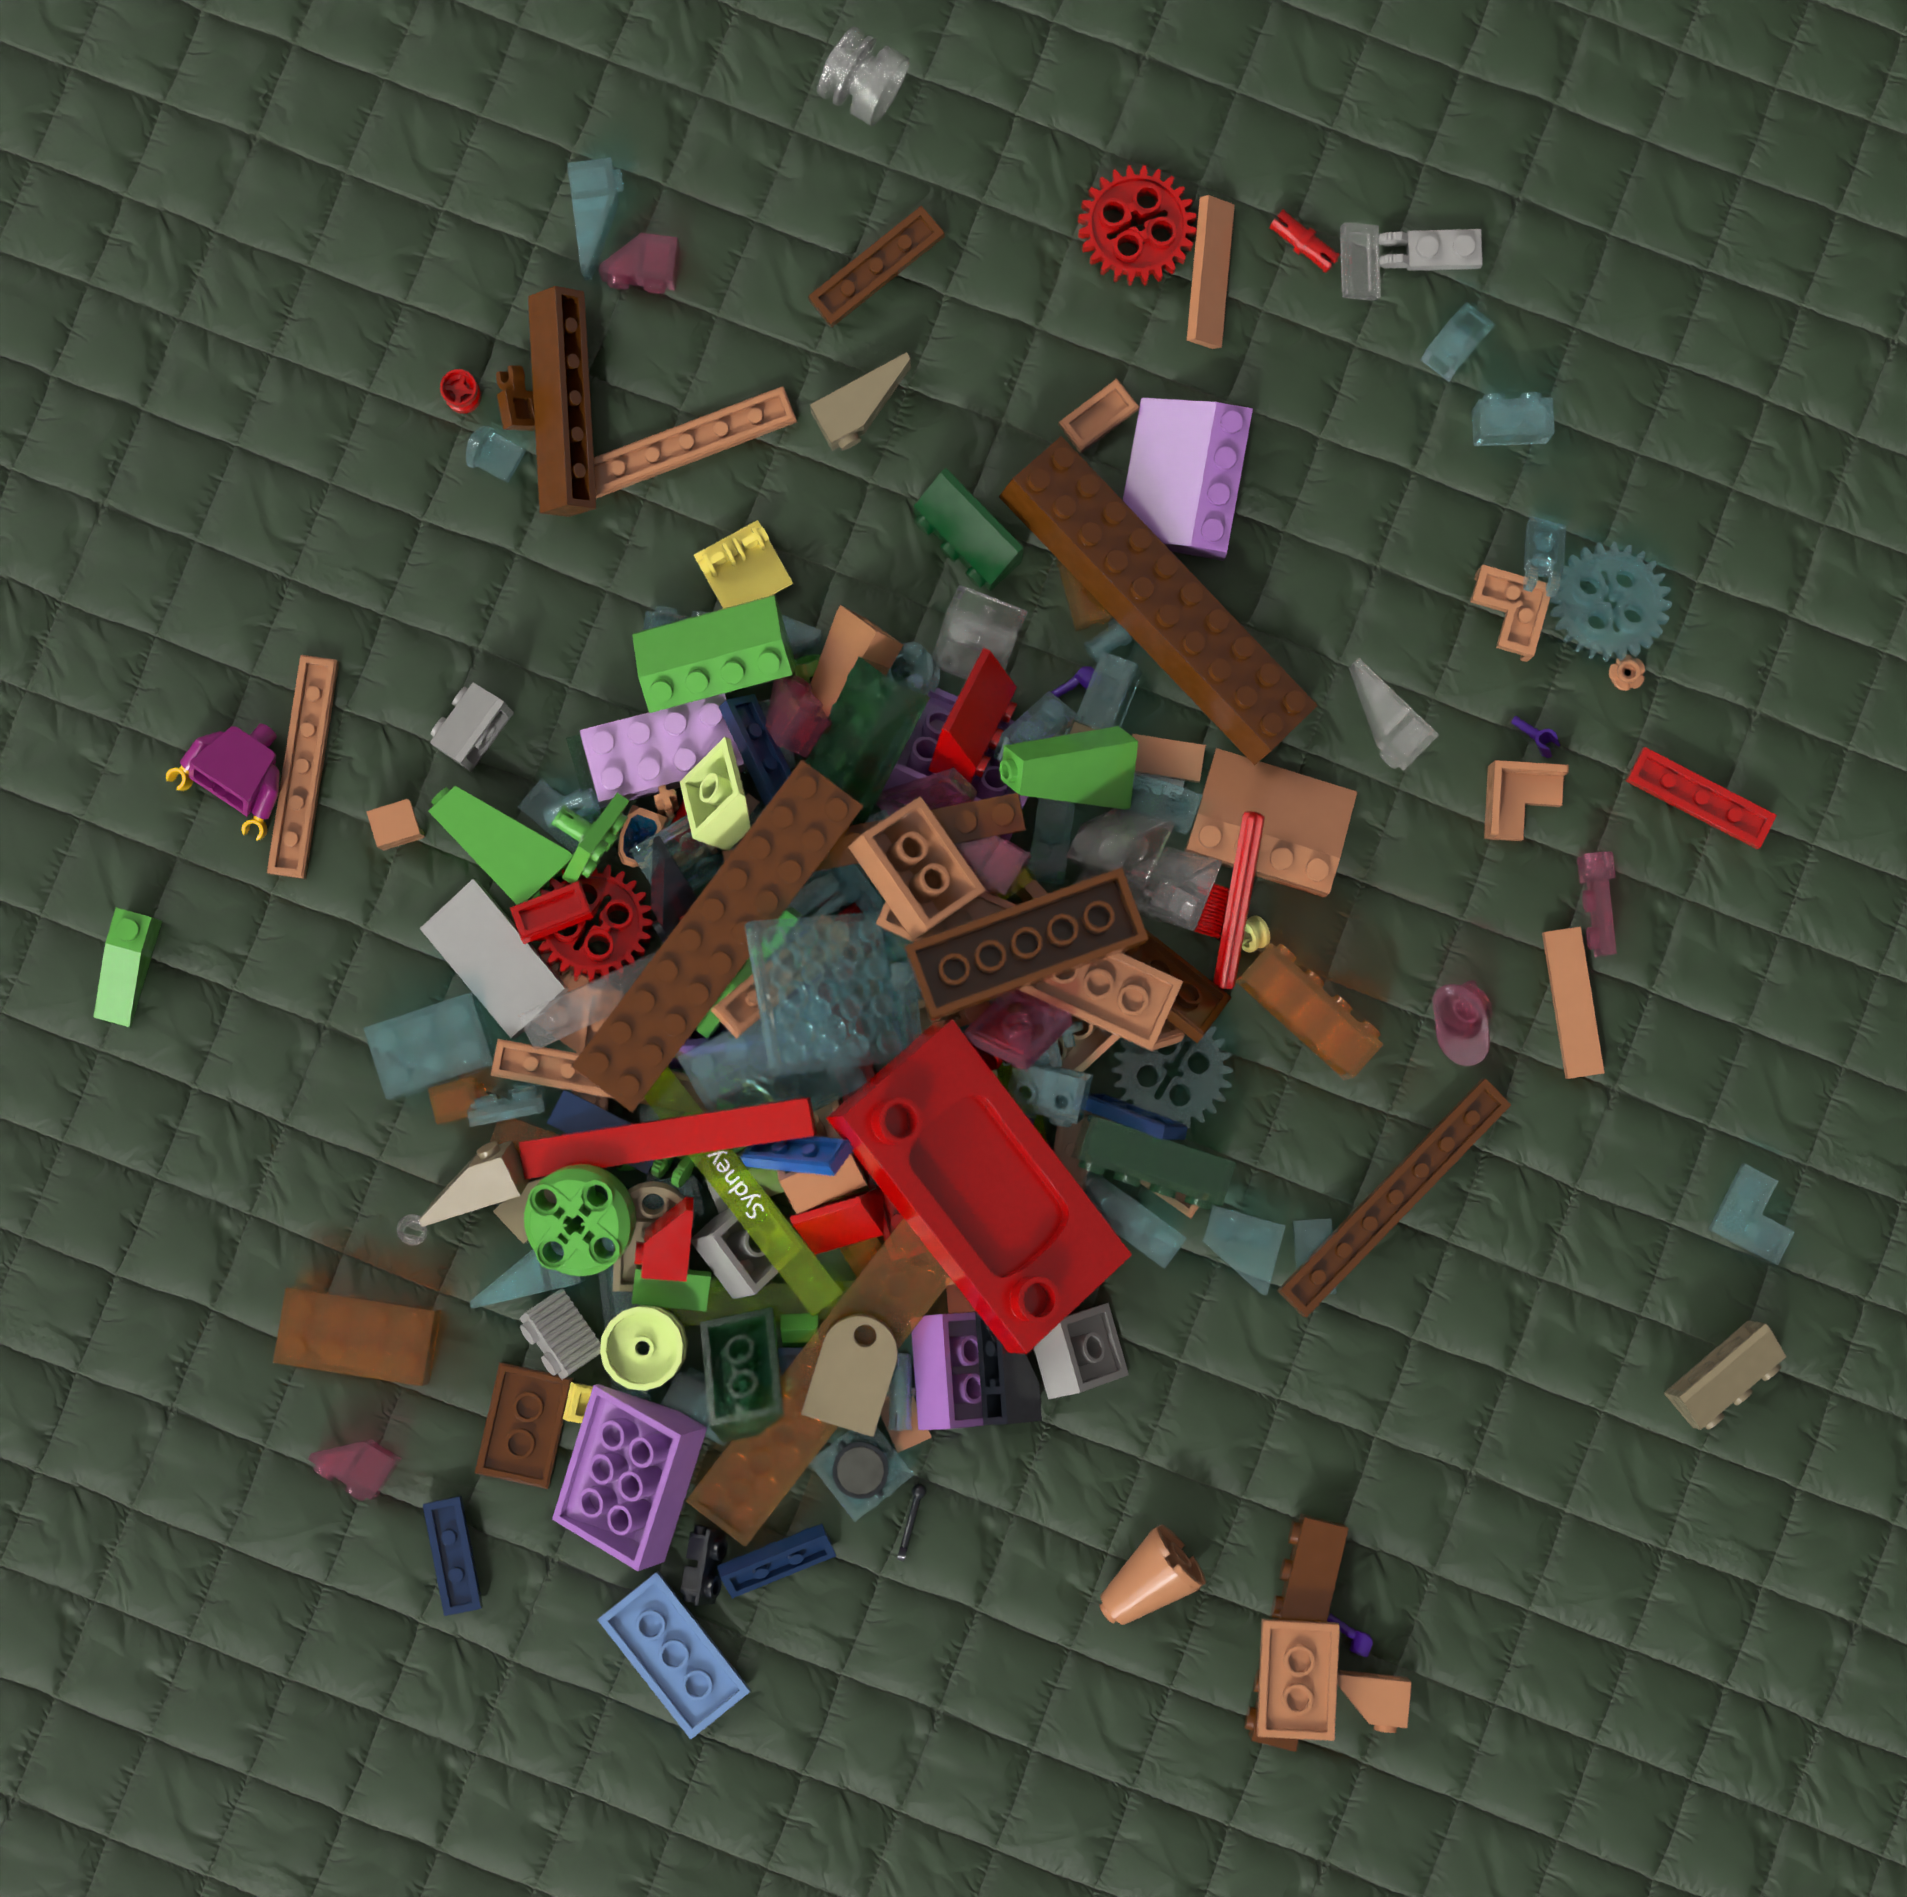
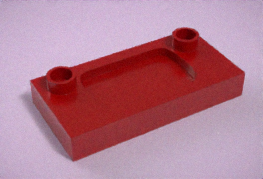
[826,1019,1132,1354]

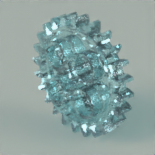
[1550,542,1672,662]
[1111,1026,1233,1129]

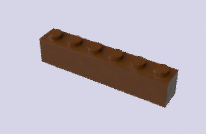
[528,286,596,517]
[1244,1514,1349,1752]

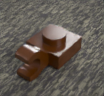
[496,365,535,431]

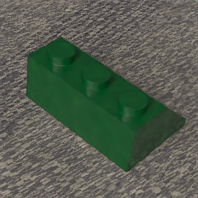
[914,468,1024,592]

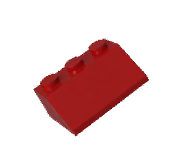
[928,648,1018,789]

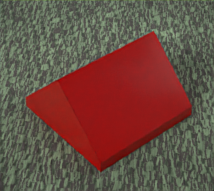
[790,1187,884,1255]

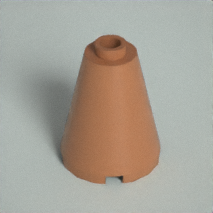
[1100,1525,1206,1625]

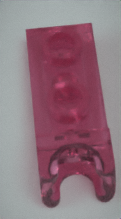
[1577,851,1617,957]

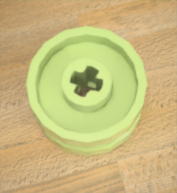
[600,1305,688,1391]

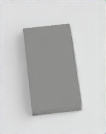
[419,879,569,1039]

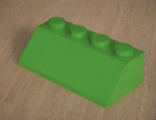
[632,595,796,713]

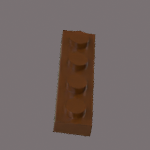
[808,205,945,328]

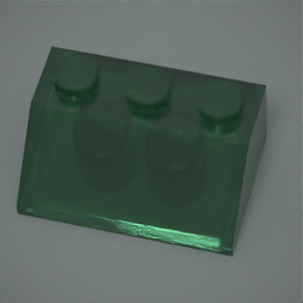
[700,1307,785,1443]

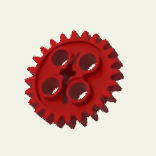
[1078,165,1197,286]
[534,865,653,984]

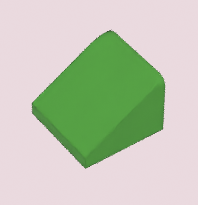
[780,1313,821,1347]

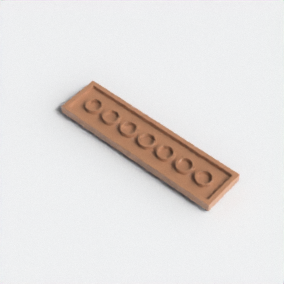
[875,891,1183,1051]

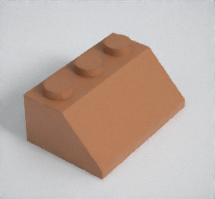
[848,796,986,941]

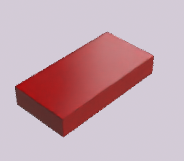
[510,880,594,944]

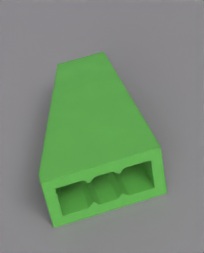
[999,726,1138,809]
[428,786,573,905]

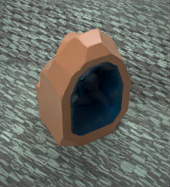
[618,805,669,867]

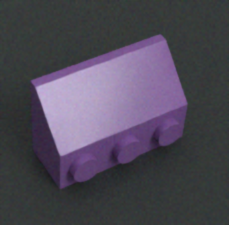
[911,1312,984,1430]

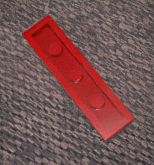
[1625,747,1777,849]

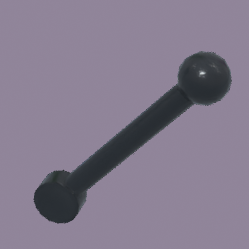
[897,1484,927,1562]

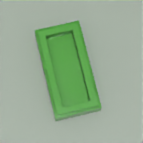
[631,1264,711,1312]

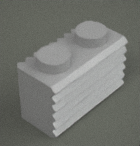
[519,1288,601,1380]

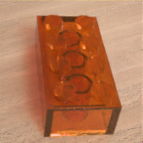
[1236,943,1384,1080]
[273,1286,441,1386]

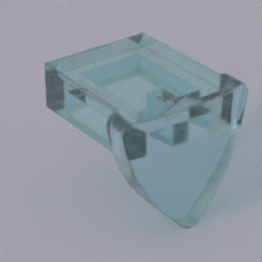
[466,426,526,483]

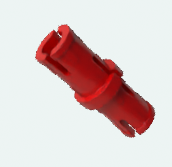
[1269,209,1341,273]

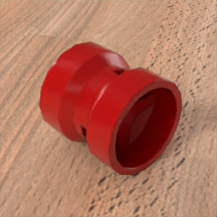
[440,369,481,413]

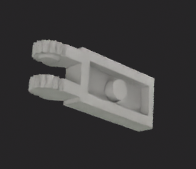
[1378,229,1482,271]

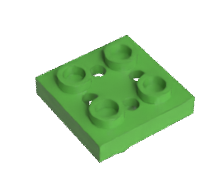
[551,793,629,884]

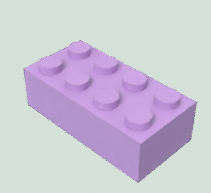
[580,693,744,808]

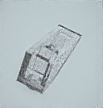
[1349,658,1439,771]

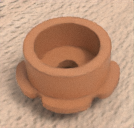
[1609,655,1645,691]

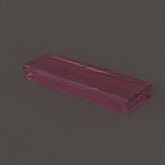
[874,768,978,816]

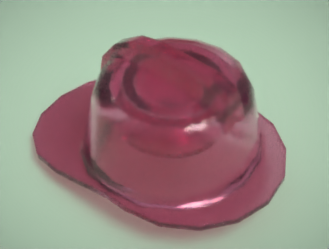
[1433,980,1492,1066]

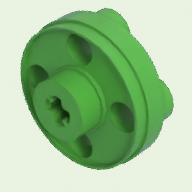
[524,1164,636,1276]

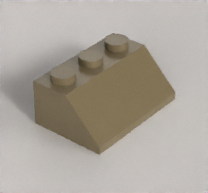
[1664,1321,1786,1430]

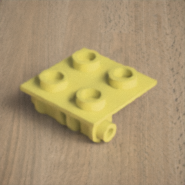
[694,520,793,609]

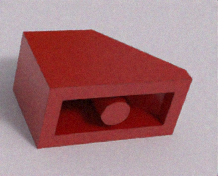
[634,1197,694,1282]

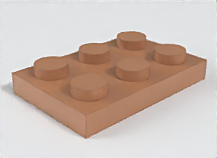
[1257,1619,1339,1741]

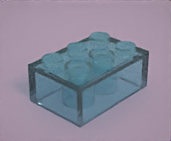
[363,992,495,1100]

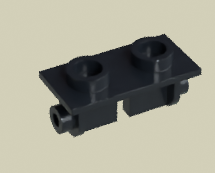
[680,1525,728,1606]

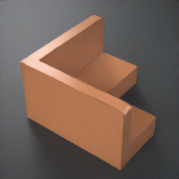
[1470,564,1554,662]
[1484,760,1569,841]

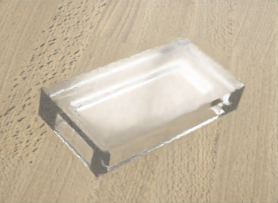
[1340,222,1381,301]

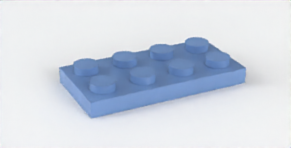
[598,1571,751,1739]

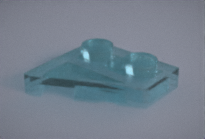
[1203,1206,1286,1295]

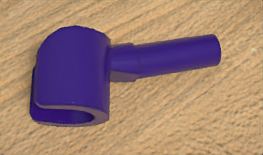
[1049,666,1101,701]
[1511,716,1561,758]
[1327,1614,1373,1657]

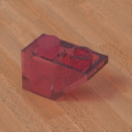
[599,233,680,294]
[766,675,830,758]
[955,836,1033,897]
[308,1439,401,1501]

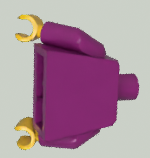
[166,723,280,841]

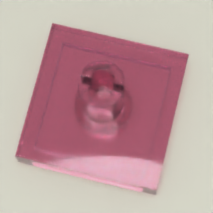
[964,990,1072,1071]

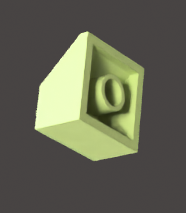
[679,737,751,851]

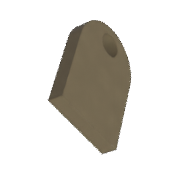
[613,1181,690,1292]
[801,1314,898,1437]

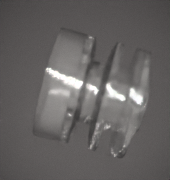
[817,26,910,126]

